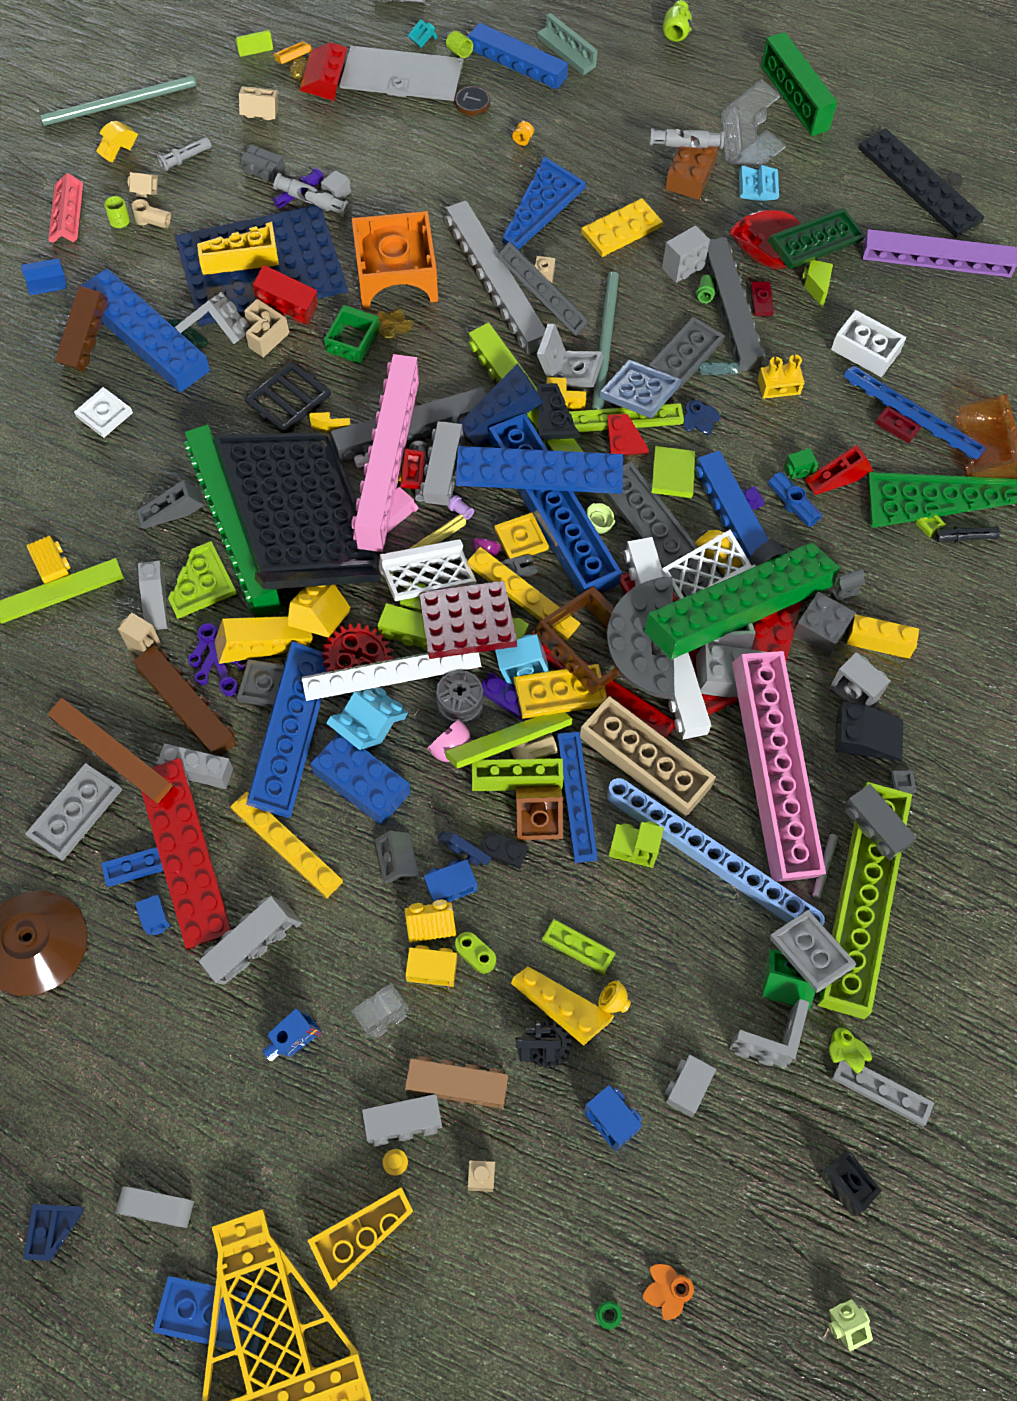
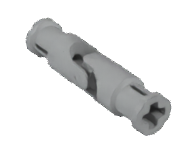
[649,128,724,149]
[273,173,349,217]

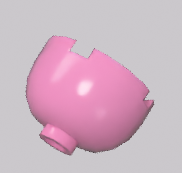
[427,719,471,762]

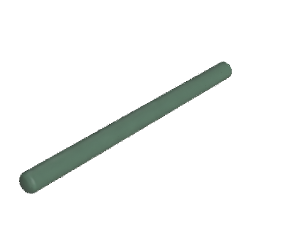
[40,76,197,126]
[592,272,619,410]

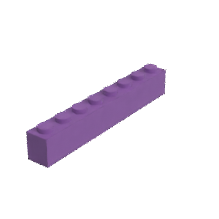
[862,229,1017,277]

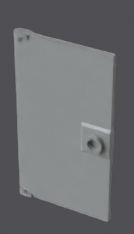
[340,45,464,101]

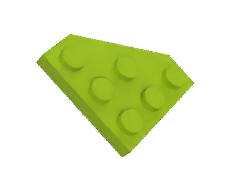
[168,541,237,619]

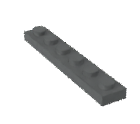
[497,242,590,336]

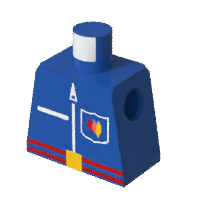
[262,1008,322,1062]

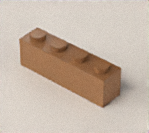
[405,1056,508,1109]

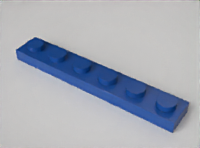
[557,732,598,863]

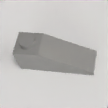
[138,561,168,630]

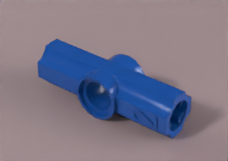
[768,472,822,527]

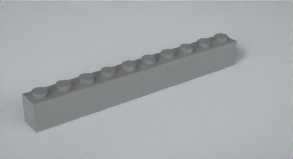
[445,201,546,354]

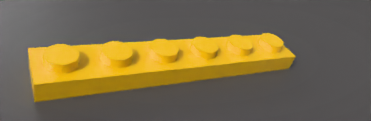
[467,547,581,641]
[230,791,343,899]

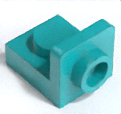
[407,19,438,48]

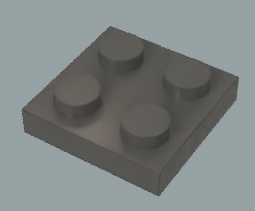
[237,659,284,708]

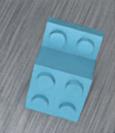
[327,687,408,750]

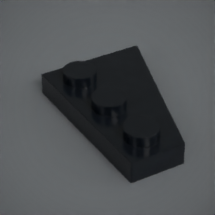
[537,383,580,440]

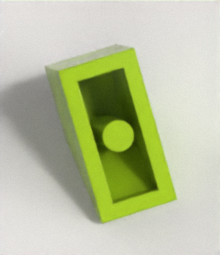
[802,260,833,305]

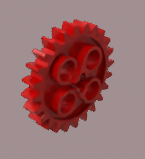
[322,623,393,672]

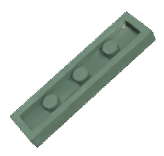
[537,13,597,75]

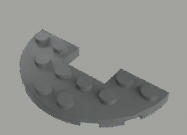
[607,577,675,699]

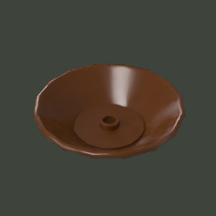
[0,891,88,996]

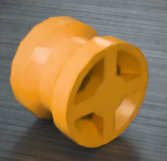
[512,121,534,146]

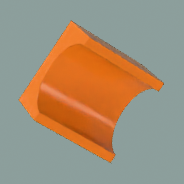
[352,211,438,309]

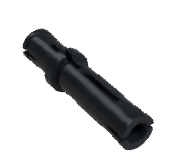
[935,526,1000,543]

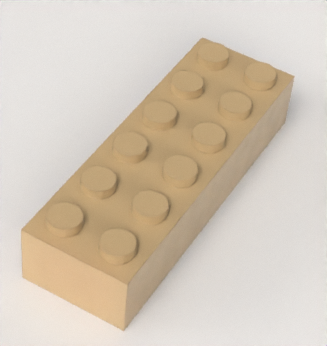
[580,696,716,819]

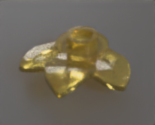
[290,56,308,80]
[377,309,414,338]

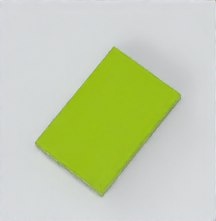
[651,446,695,498]

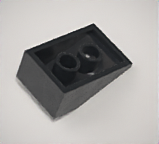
[835,702,903,761]

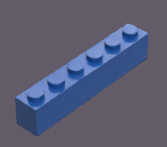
[469,23,568,90]
[694,451,769,560]

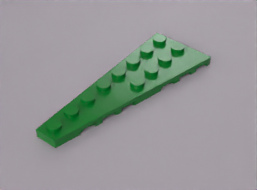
[867,472,1017,528]

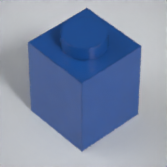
[135,894,171,935]

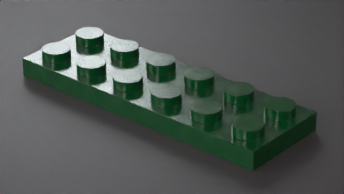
[767,208,866,270]

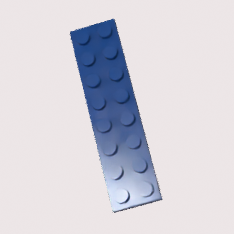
[456,446,623,494]
[246,641,328,818]

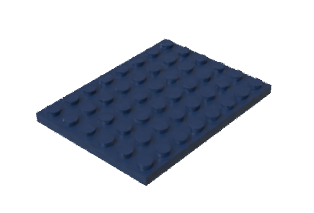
[175,205,348,326]

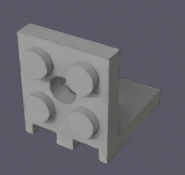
[175,292,250,344]
[537,324,604,387]
[729,999,809,1068]

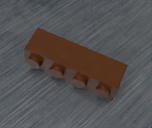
[55,286,108,372]

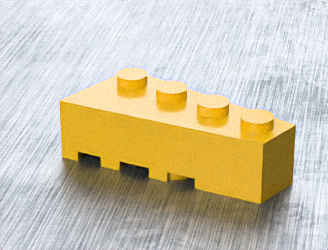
[215,617,313,664]

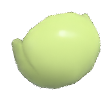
[585,503,615,534]

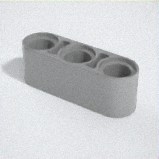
[115,1186,194,1228]

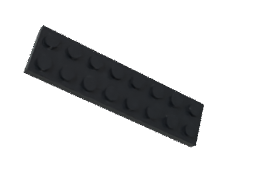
[858,128,985,238]

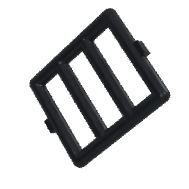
[245,361,331,433]

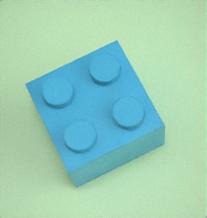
[495,634,549,686]

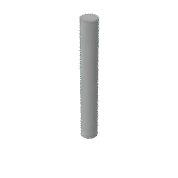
[811,834,838,900]

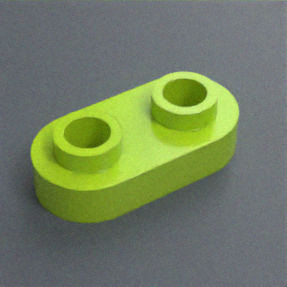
[455,932,496,973]

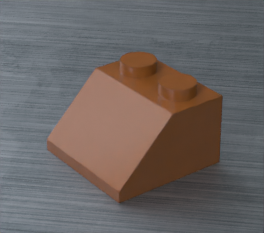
[515,786,563,840]

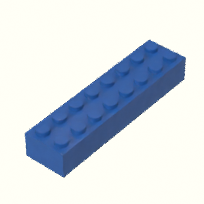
[76,268,210,393]

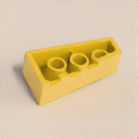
[197,222,279,275]
[308,1187,413,1290]

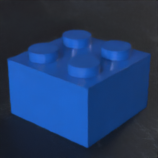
[583,1085,643,1152]

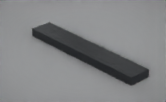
[254,566,381,590]

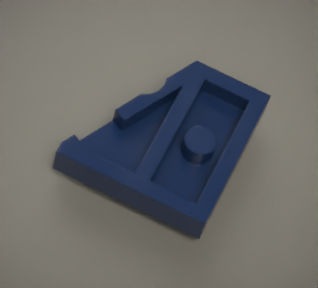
[437,832,491,867]
[23,1204,85,1261]

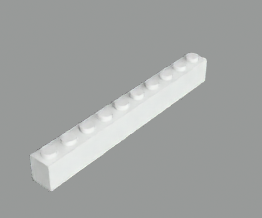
[623,537,711,740]

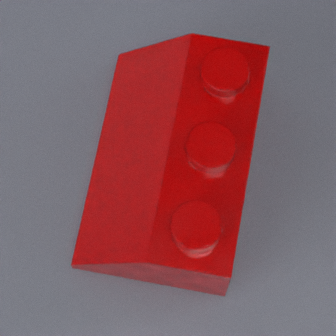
[300,42,347,101]

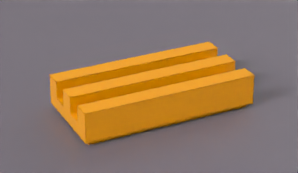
[273,41,312,64]

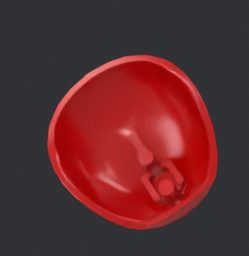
[729,210,801,269]

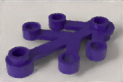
[188,623,248,696]

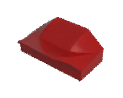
[400,449,427,489]

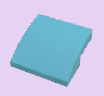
[739,165,779,201]

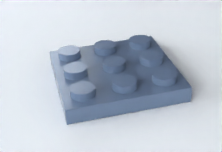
[600,360,681,418]

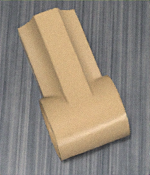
[132,199,171,228]
[510,734,557,759]

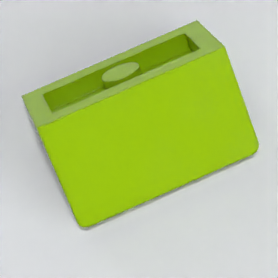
[235,30,273,57]

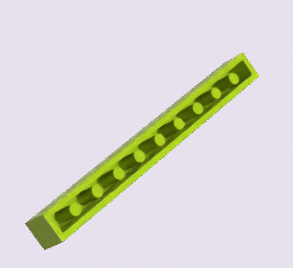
[468,322,583,452]

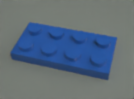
[153,1276,271,1354]

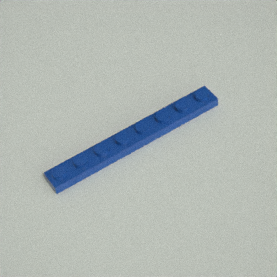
[844,366,987,460]

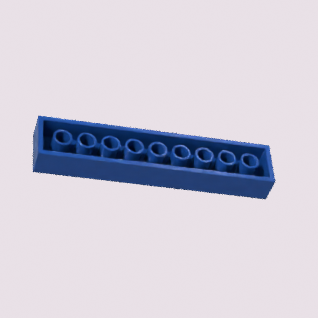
[489,413,622,595]

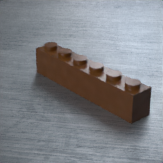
[133,646,237,757]

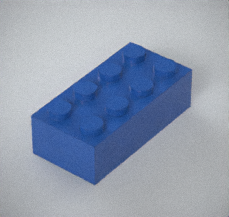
[311,733,411,826]

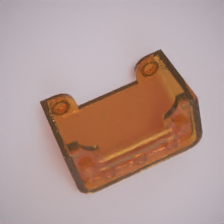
[956,393,1017,479]

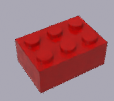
[253,265,318,325]

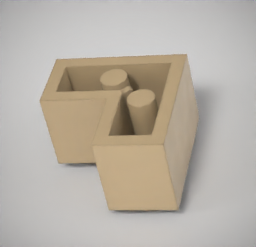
[244,299,289,358]

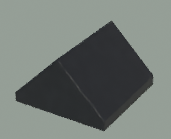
[819,1149,881,1216]

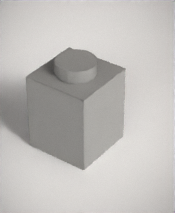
[321,170,351,200]

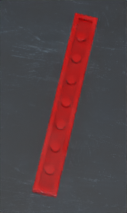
[531,629,675,739]

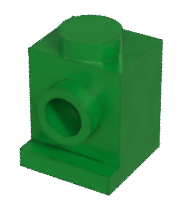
[784,448,819,479]

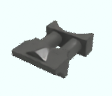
[831,569,866,602]

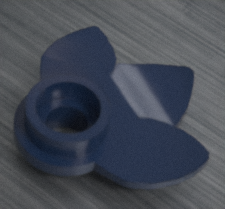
[683,400,720,436]

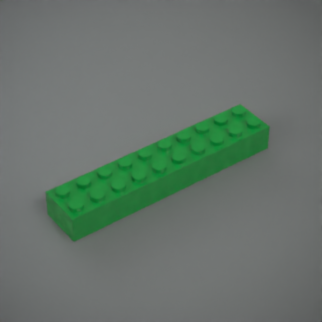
[183,424,282,618]
[644,542,840,660]

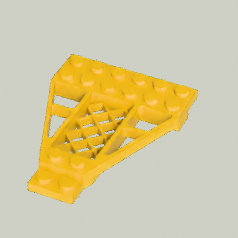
[202,1209,372,1401]

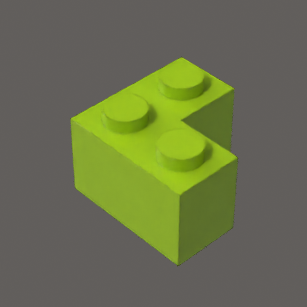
[609,821,664,868]

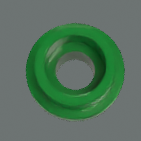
[596,1301,622,1329]

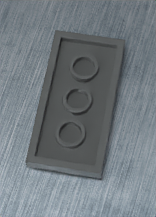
[649,317,725,389]

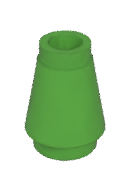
[696,275,715,303]

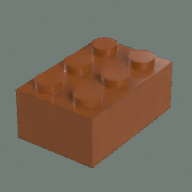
[665,137,719,200]

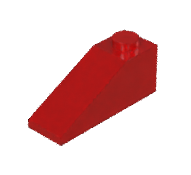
[805,445,873,495]

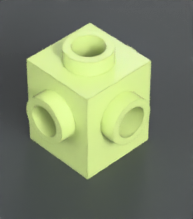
[829,1299,873,1351]

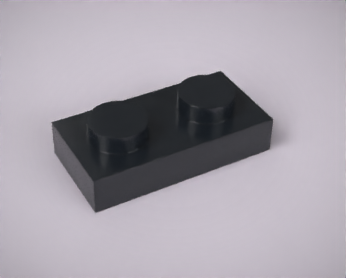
[478,830,529,870]

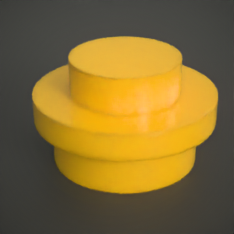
[383,1149,408,1176]

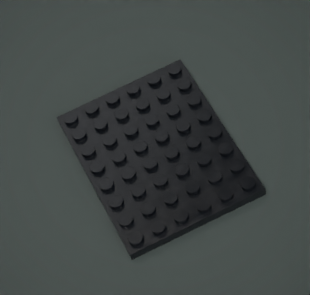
[213,432,379,572]

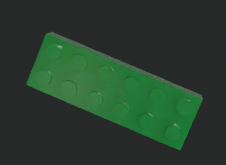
[760,32,837,136]

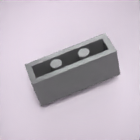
[844,784,917,861]

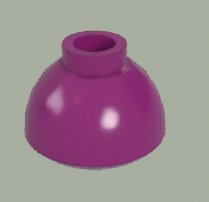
[472,538,501,557]

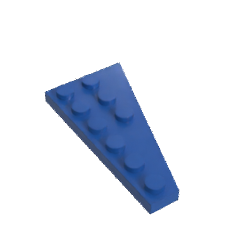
[502,156,586,250]

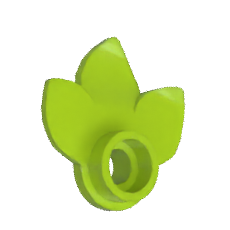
[829,1028,872,1074]

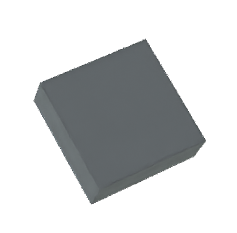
[889,770,916,794]

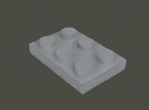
[770,910,856,993]

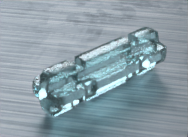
[700,363,739,375]

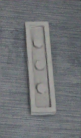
[832,1060,934,1127]

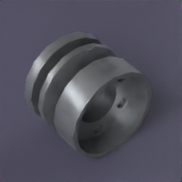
[436,670,483,727]

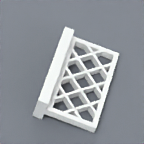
[661,530,756,600]
[379,539,476,601]

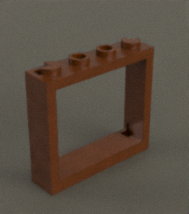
[534,586,652,695]

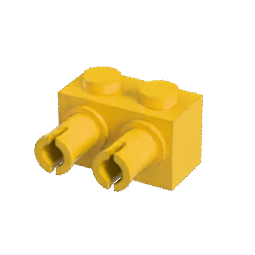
[757,355,804,399]

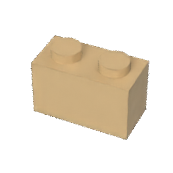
[239,86,278,120]
[118,613,161,656]

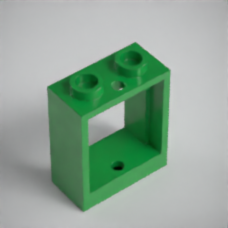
[324,305,380,363]

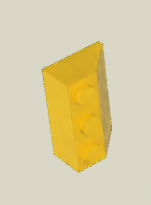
[287,585,351,637]

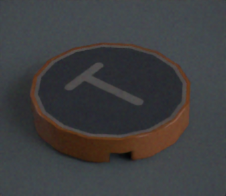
[455,86,490,116]

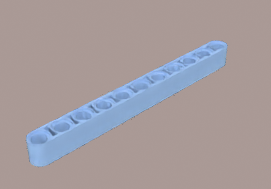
[607,778,825,926]

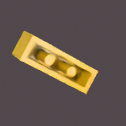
[846,614,919,659]

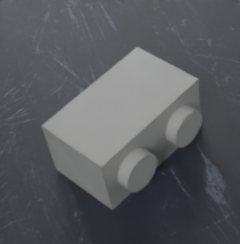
[665,1055,716,1117]

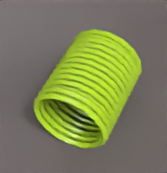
[446,31,473,58]
[104,196,130,228]

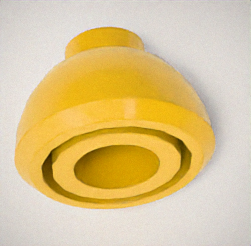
[598,981,631,1013]

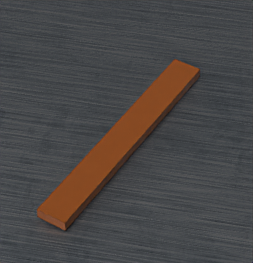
[47,698,173,804]

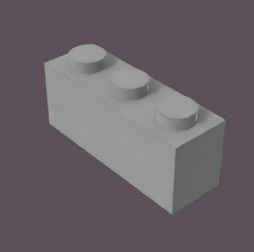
[157,744,233,789]
[362,1094,442,1146]

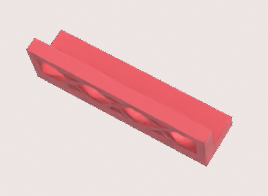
[48,173,83,243]

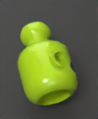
[663,0,692,42]

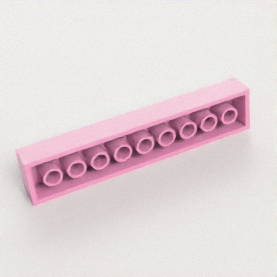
[352,354,419,552]
[732,651,826,882]

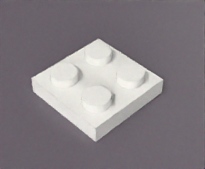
[74,387,133,438]

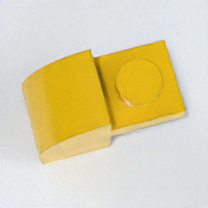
[96,121,138,163]
[546,377,586,411]
[695,530,742,576]

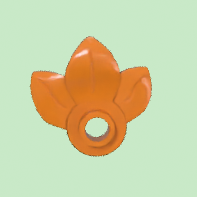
[642,1264,694,1320]

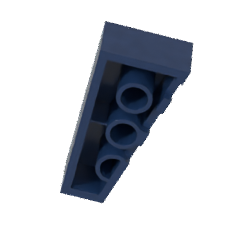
[459,363,543,447]

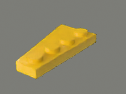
[511,966,614,1046]

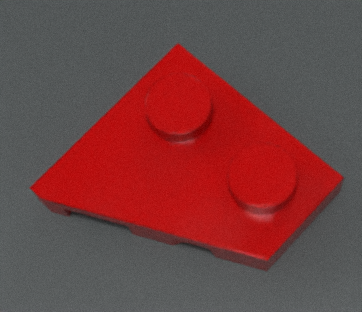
[607,414,649,456]

